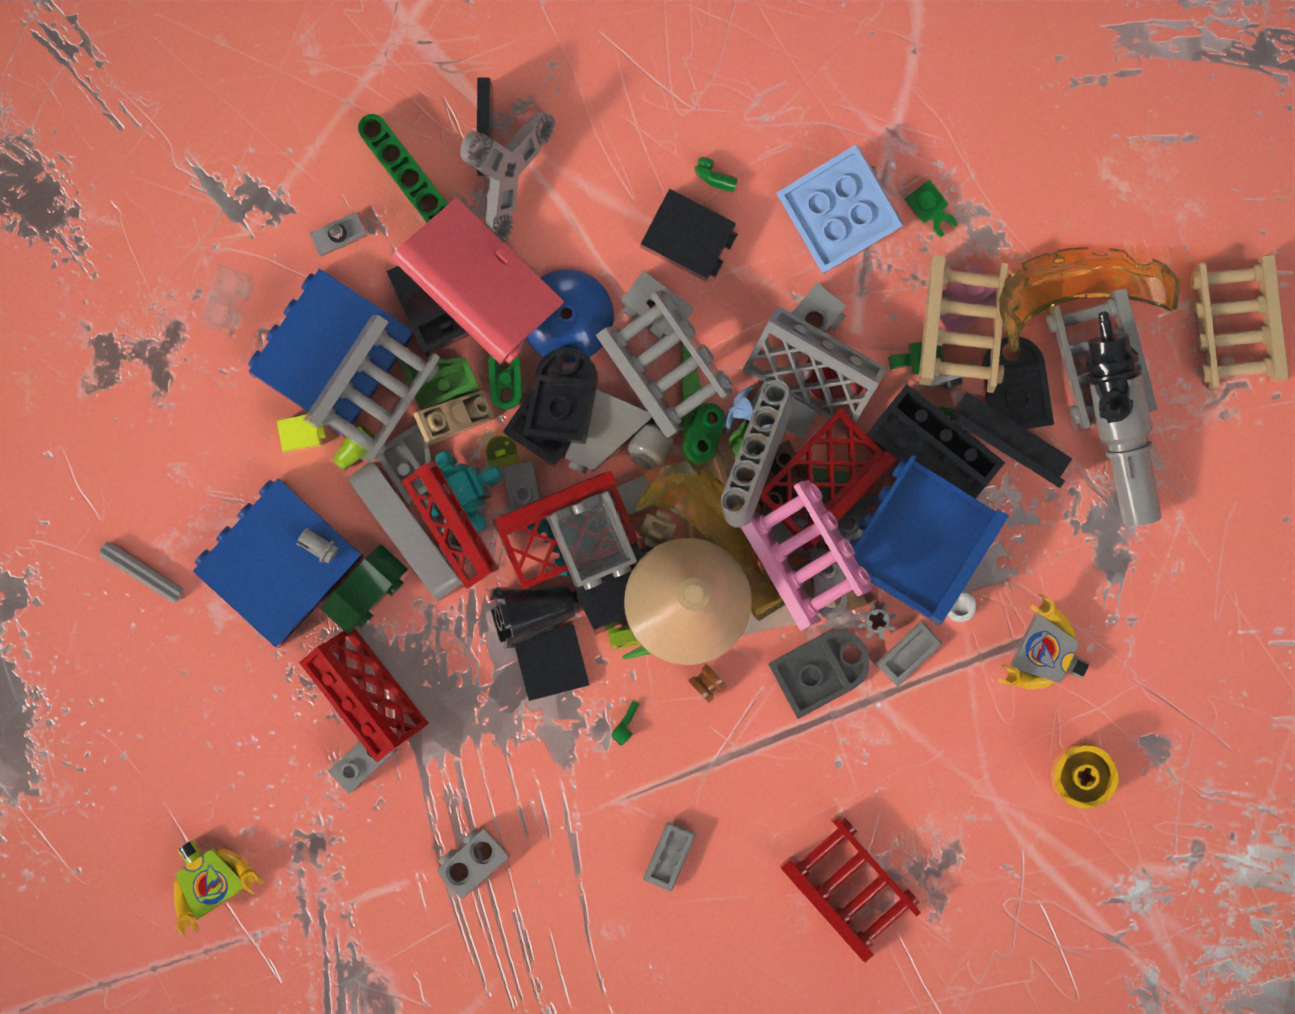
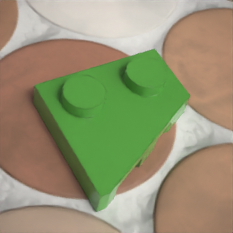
[398,358,480,410]

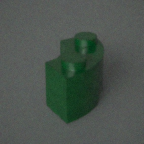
[320,544,408,634]

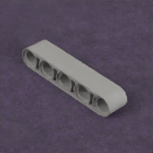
[721,380,793,527]
[347,461,463,602]

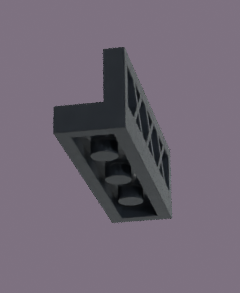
[950,391,1072,488]

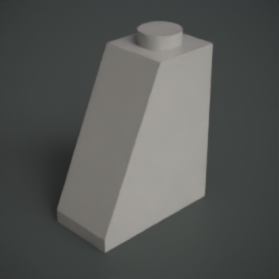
[565,389,652,474]

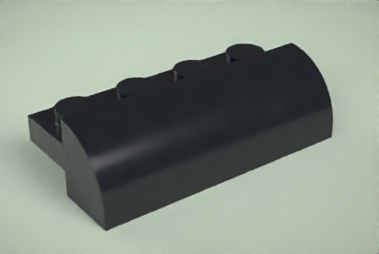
[866,384,1005,499]

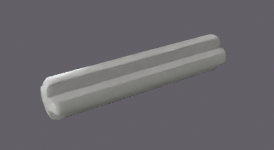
[99,542,184,603]

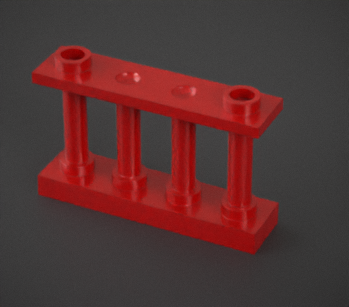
[779,816,921,963]

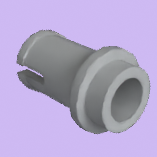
[296,527,339,564]

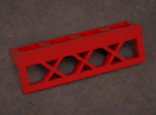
[402,461,499,589]

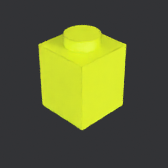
[277,415,326,453]

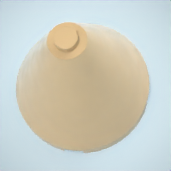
[624,538,751,665]

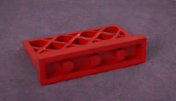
[759,409,897,551]
[491,471,639,590]
[299,628,429,763]

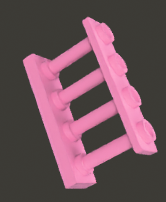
[741,480,872,631]

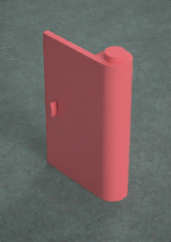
[391,198,564,364]

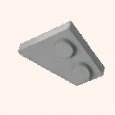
[378,424,431,505]

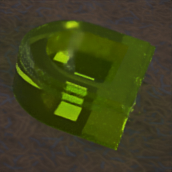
[485,435,521,468]

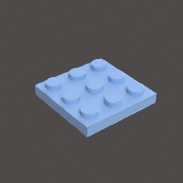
[776,144,905,274]

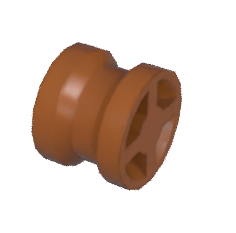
[688,664,727,703]

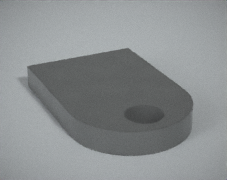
[768,630,870,719]

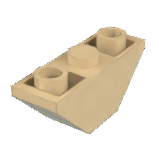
[414,390,495,445]

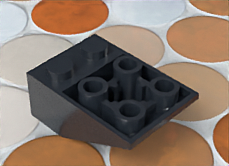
[387,266,470,356]

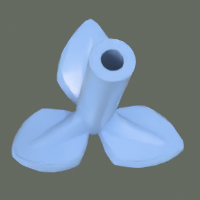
[725,385,772,435]

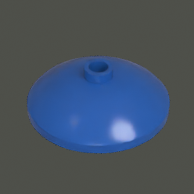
[526,269,614,363]

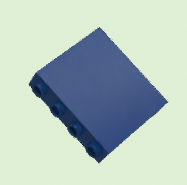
[248,268,414,438]
[850,455,1009,626]
[193,478,364,648]

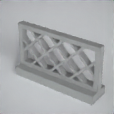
[742,306,887,430]

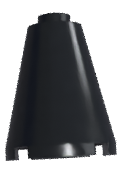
[489,586,579,649]

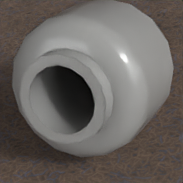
[628,421,674,470]

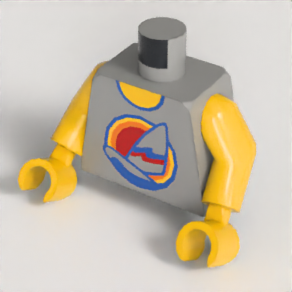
[998,593,1090,690]

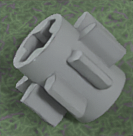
[858,602,896,640]

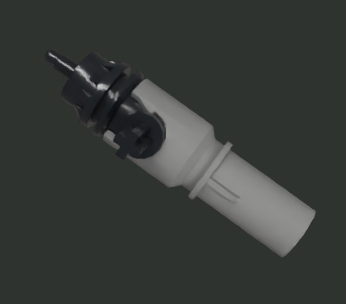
[1085,311,1162,527]

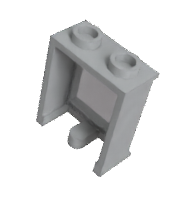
[546,491,637,590]

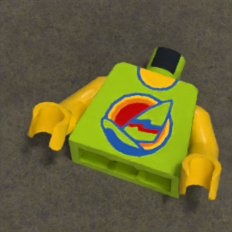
[173,840,265,938]

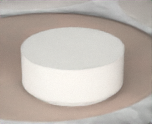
[947,591,976,622]

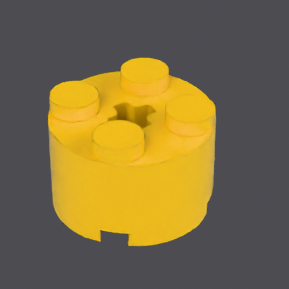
[1051,744,1119,809]

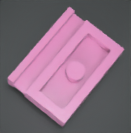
[939,265,996,333]

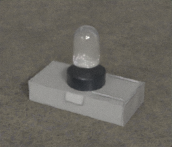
[310,212,367,257]
[926,362,976,408]

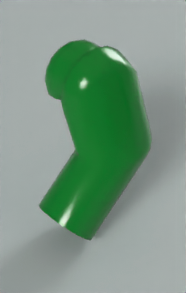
[694,157,737,192]

